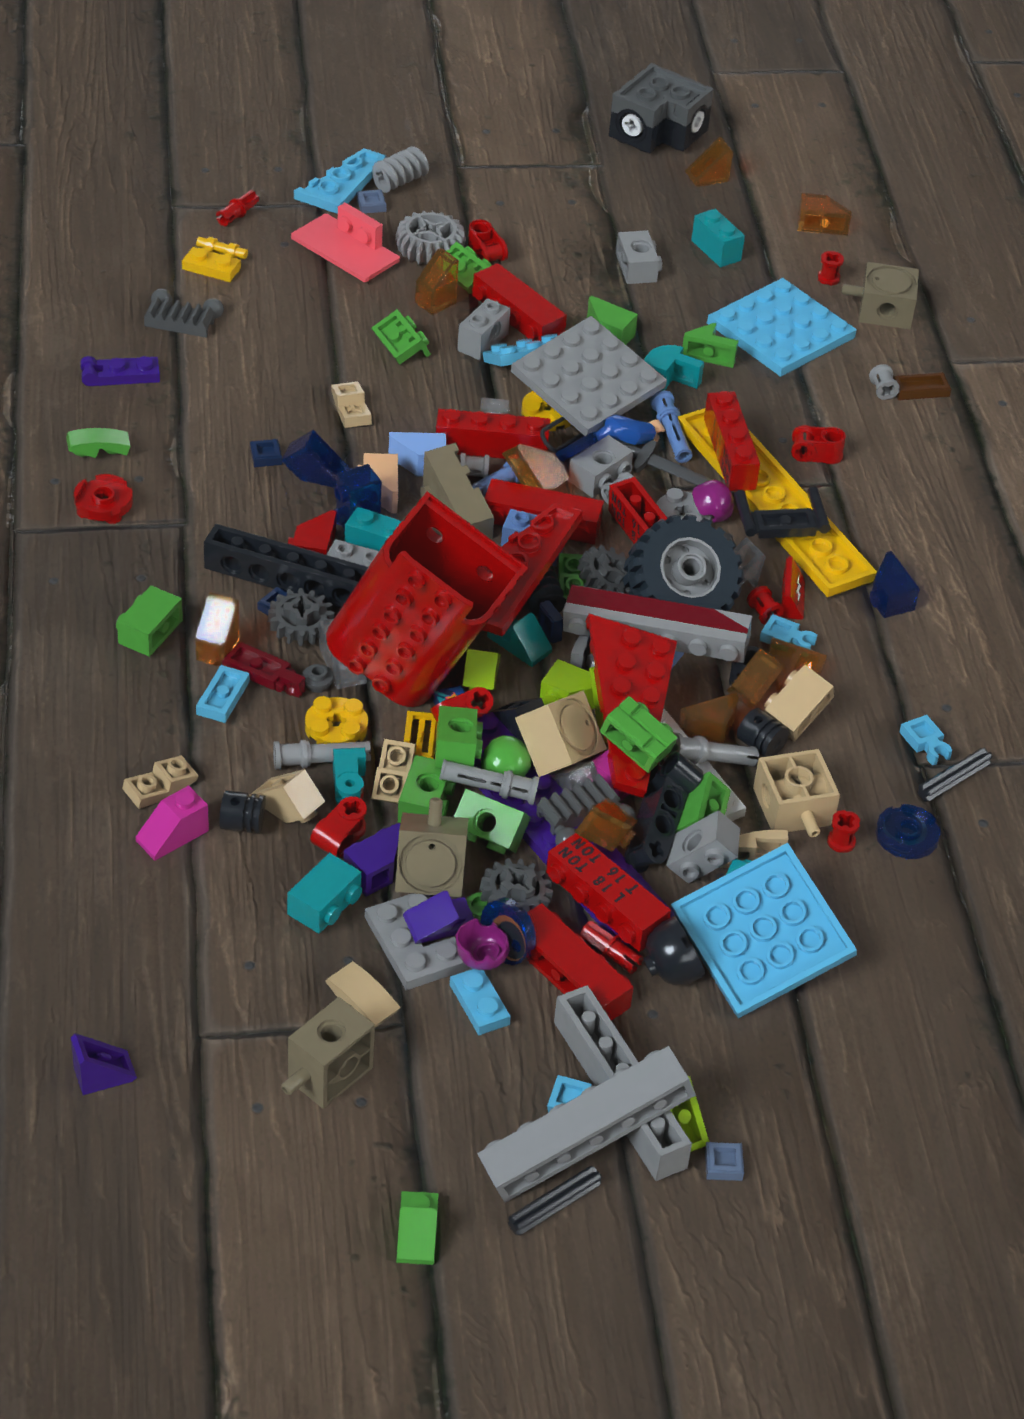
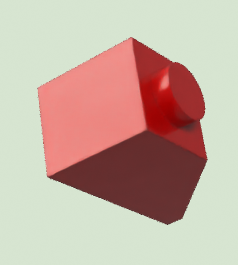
[287,510,337,555]

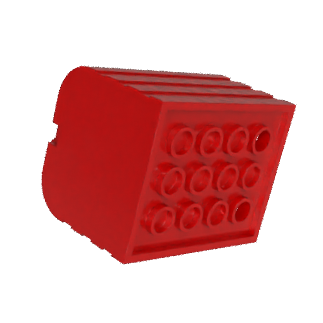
[326,491,528,707]

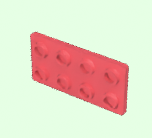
[291,203,400,282]

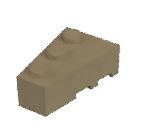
[420,443,494,539]

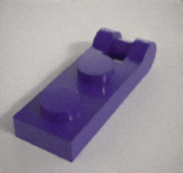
[80,356,160,386]

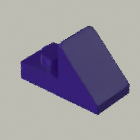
[403,890,474,944]

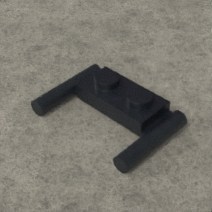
[734,487,831,539]

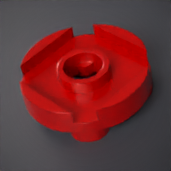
[74,474,133,524]

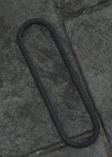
[540,417,584,453]

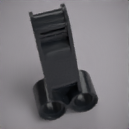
[624,752,703,873]

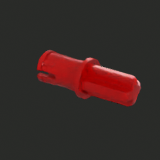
[216,190,259,226]
[580,921,644,974]

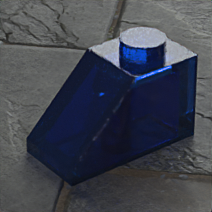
[281,429,351,489]
[870,551,920,618]

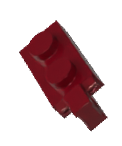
[222,642,306,698]

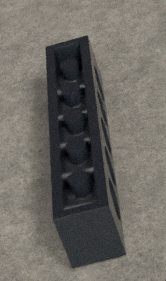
[204,524,368,608]

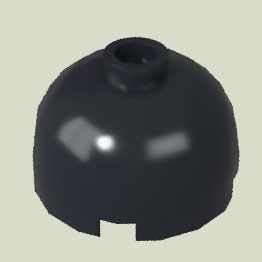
[643,916,705,985]

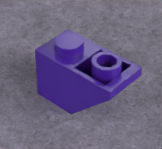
[344,822,400,897]

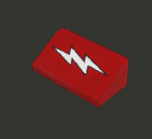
[781,556,805,620]

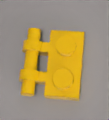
[182,237,248,282]

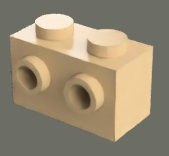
[764,664,834,742]

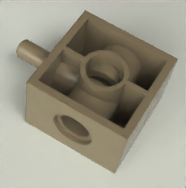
[841,262,919,330]
[395,797,469,898]
[281,997,375,1109]

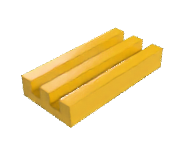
[404,711,437,759]

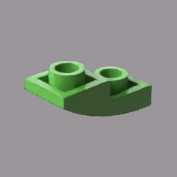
[66,428,131,458]
[558,553,587,601]

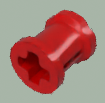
[818,251,844,286]
[747,586,784,625]
[827,810,860,853]

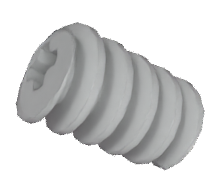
[372,146,429,193]

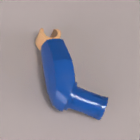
[586,415,666,446]

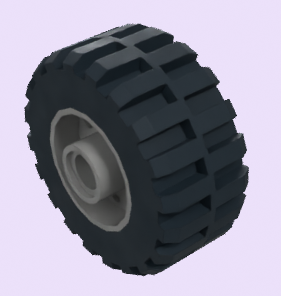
[623,514,744,611]

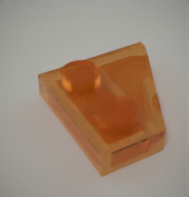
[769,637,827,693]

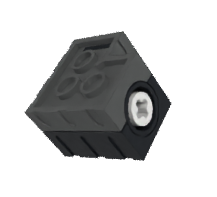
[609,63,714,153]

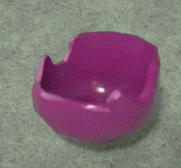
[692,480,735,523]
[455,919,510,970]

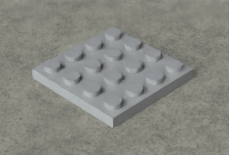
[511,316,667,437]

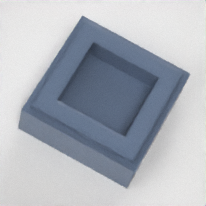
[357,190,386,213]
[705,1142,744,1181]

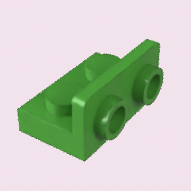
[434,241,492,294]
[371,309,431,365]

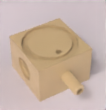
[515,690,607,777]
[753,749,840,837]

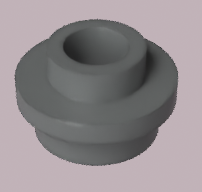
[302,664,333,693]

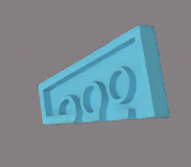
[294,148,386,214]

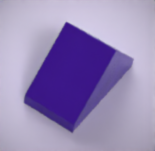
[71,1033,137,1095]

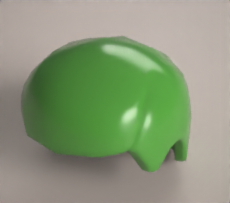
[481,736,532,777]

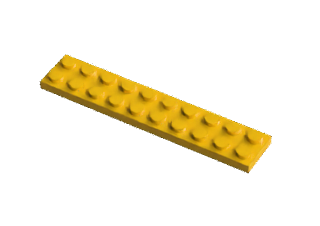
[678,408,878,597]

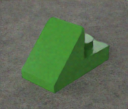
[682,323,739,368]
[396,1191,438,1265]

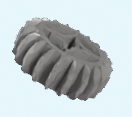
[396,210,466,266]

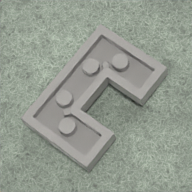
[365,893,468,990]

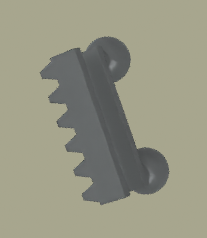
[144,289,224,338]
[536,774,636,846]

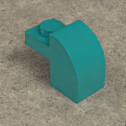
[644,345,704,391]

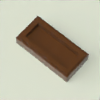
[893,372,951,400]

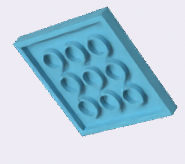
[707,278,857,377]
[671,843,857,1019]

